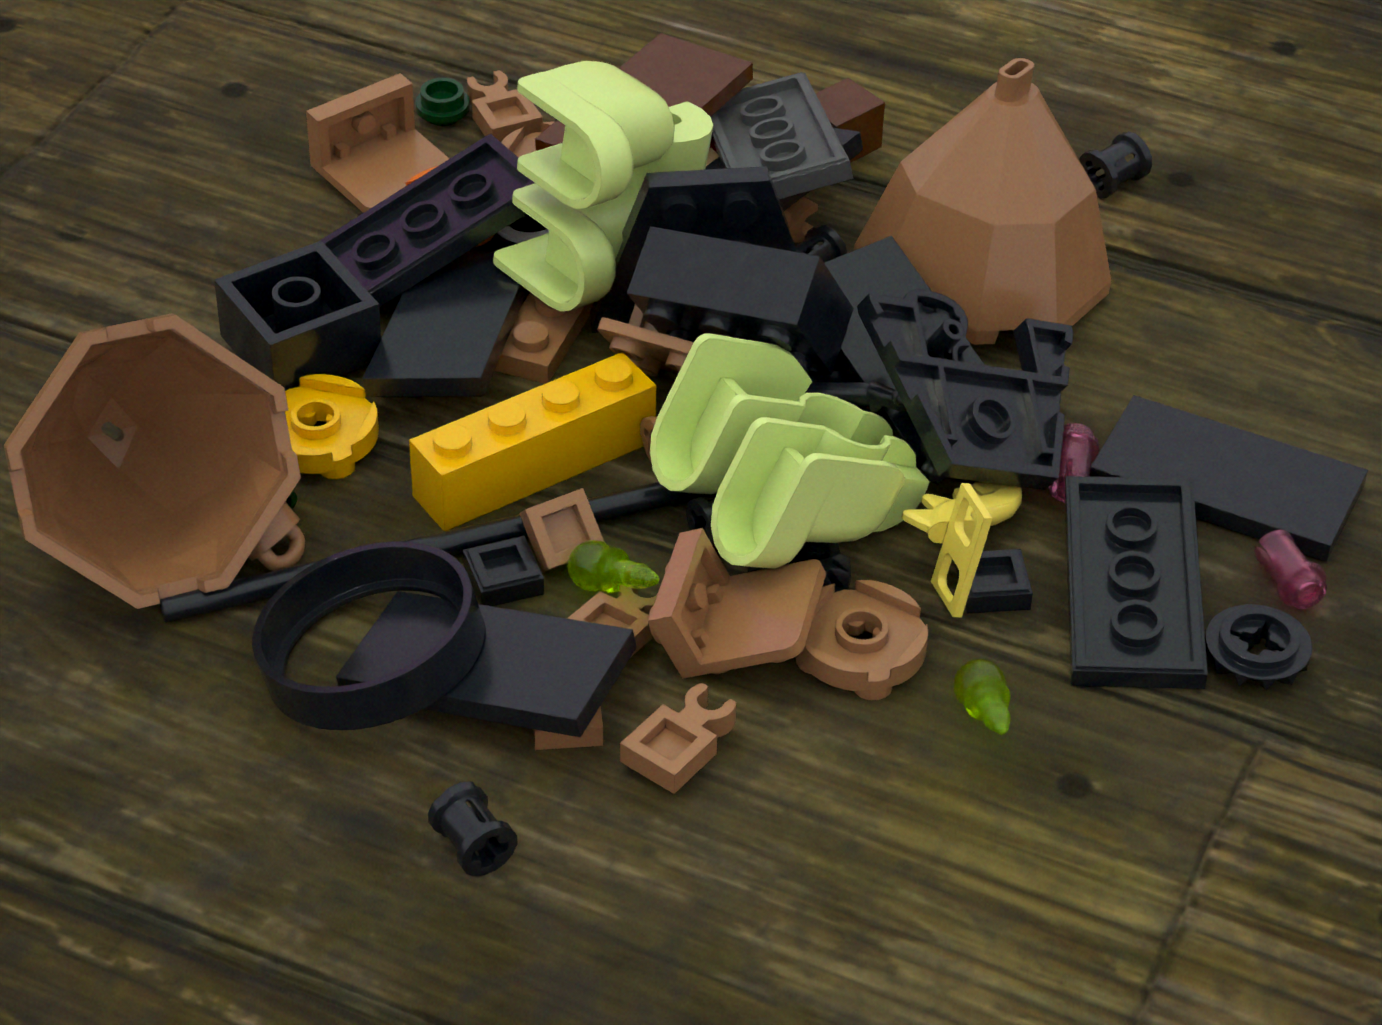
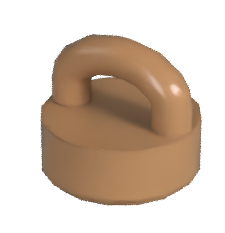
[248,502,305,571]

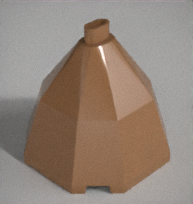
[854,58,1111,345]
[4,313,301,609]

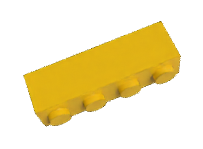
[409,352,656,531]

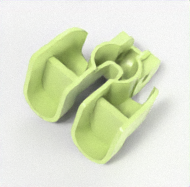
[493,61,713,312]
[650,333,930,569]

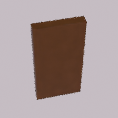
[535,33,753,151]

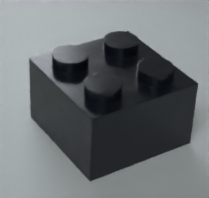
[214,241,381,391]

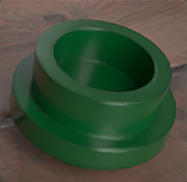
[415,78,470,126]

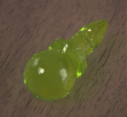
[567,540,659,593]
[953,659,1011,735]

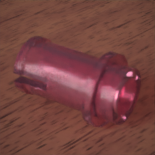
[1049,423,1100,503]
[1254,530,1327,609]

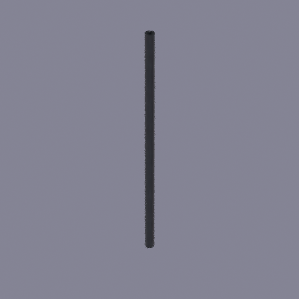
[160,482,717,623]

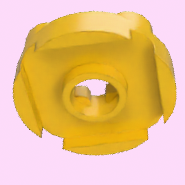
[280,374,379,479]

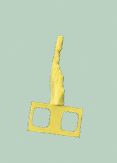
[901,481,1022,618]

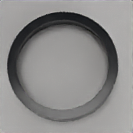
[252,541,485,730]

